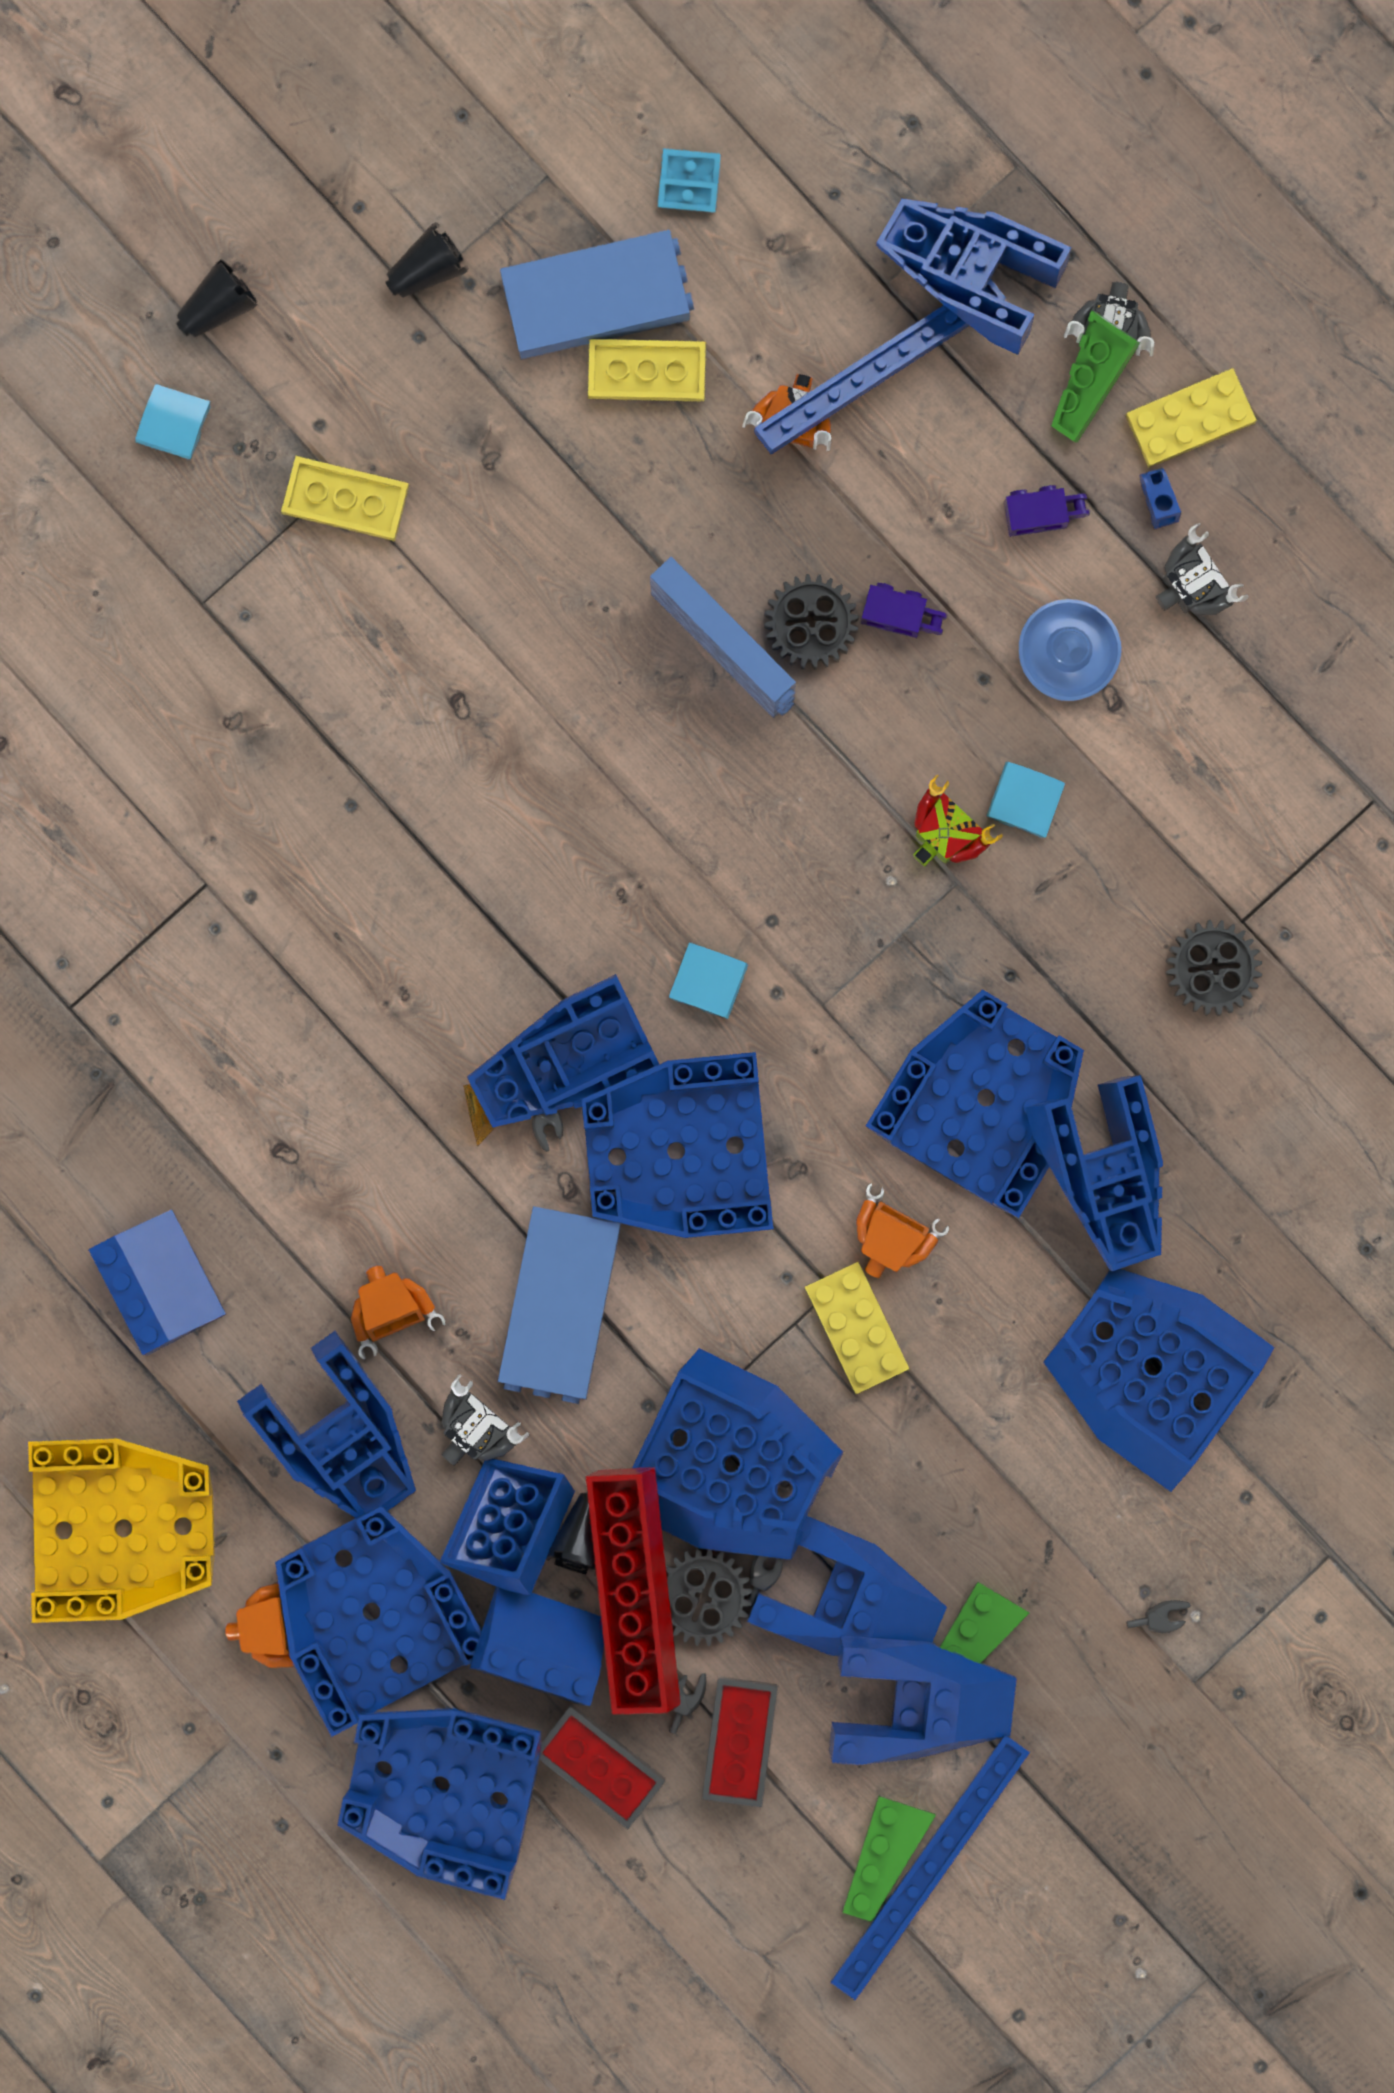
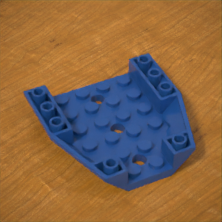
[866,989,1084,1218]
[581,1052,773,1238]
[1043,1269,1275,1492]
[632,1348,844,1560]
[275,1506,481,1737]
[338,1708,542,1900]

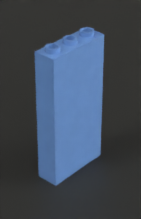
[500,229,694,359]
[650,556,796,718]
[498,1206,621,1404]

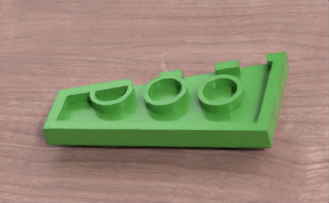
[1051,310,1140,442]
[940,1582,1030,1664]
[842,1795,936,1922]

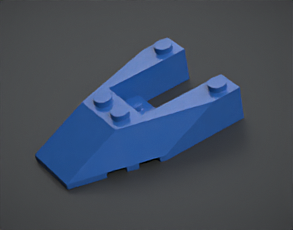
[876,198,1072,355]
[1025,1075,1163,1271]
[237,1331,416,1518]
[747,1516,947,1656]
[829,1636,1017,1765]

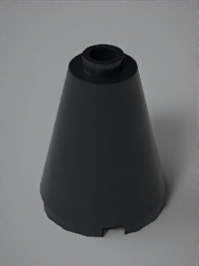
[385,222,468,298]
[176,259,258,337]
[546,1493,597,1576]

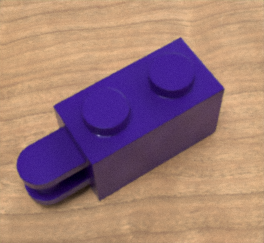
[1004,485,1090,537]
[861,583,947,638]

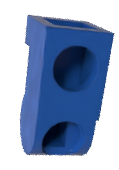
[1140,468,1181,529]

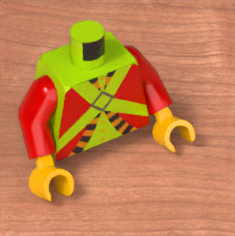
[913,775,1003,867]

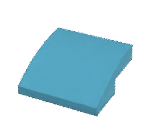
[658,149,721,212]
[135,384,210,460]
[987,762,1065,838]
[669,943,749,1019]

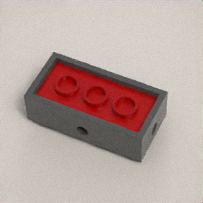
[702,1676,778,1807]
[539,1704,666,1829]

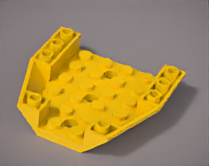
[28,1439,215,1623]

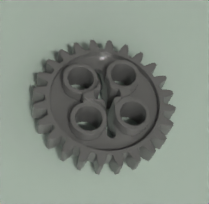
[764,574,859,670]
[1166,920,1263,1016]
[666,1548,752,1646]

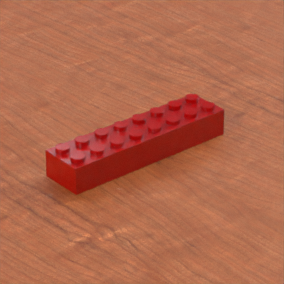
[586,1467,681,1714]

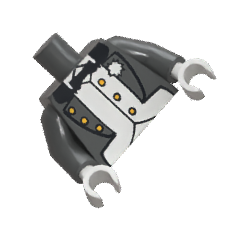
[1064,282,1154,356]
[1156,523,1248,615]
[441,1375,529,1466]

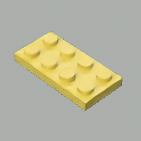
[588,339,706,401]
[1126,368,1257,468]
[281,456,409,541]
[805,1262,909,1395]

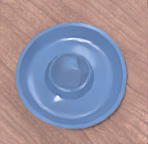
[1019,599,1121,701]

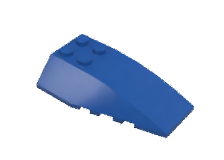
[467,974,659,1128]

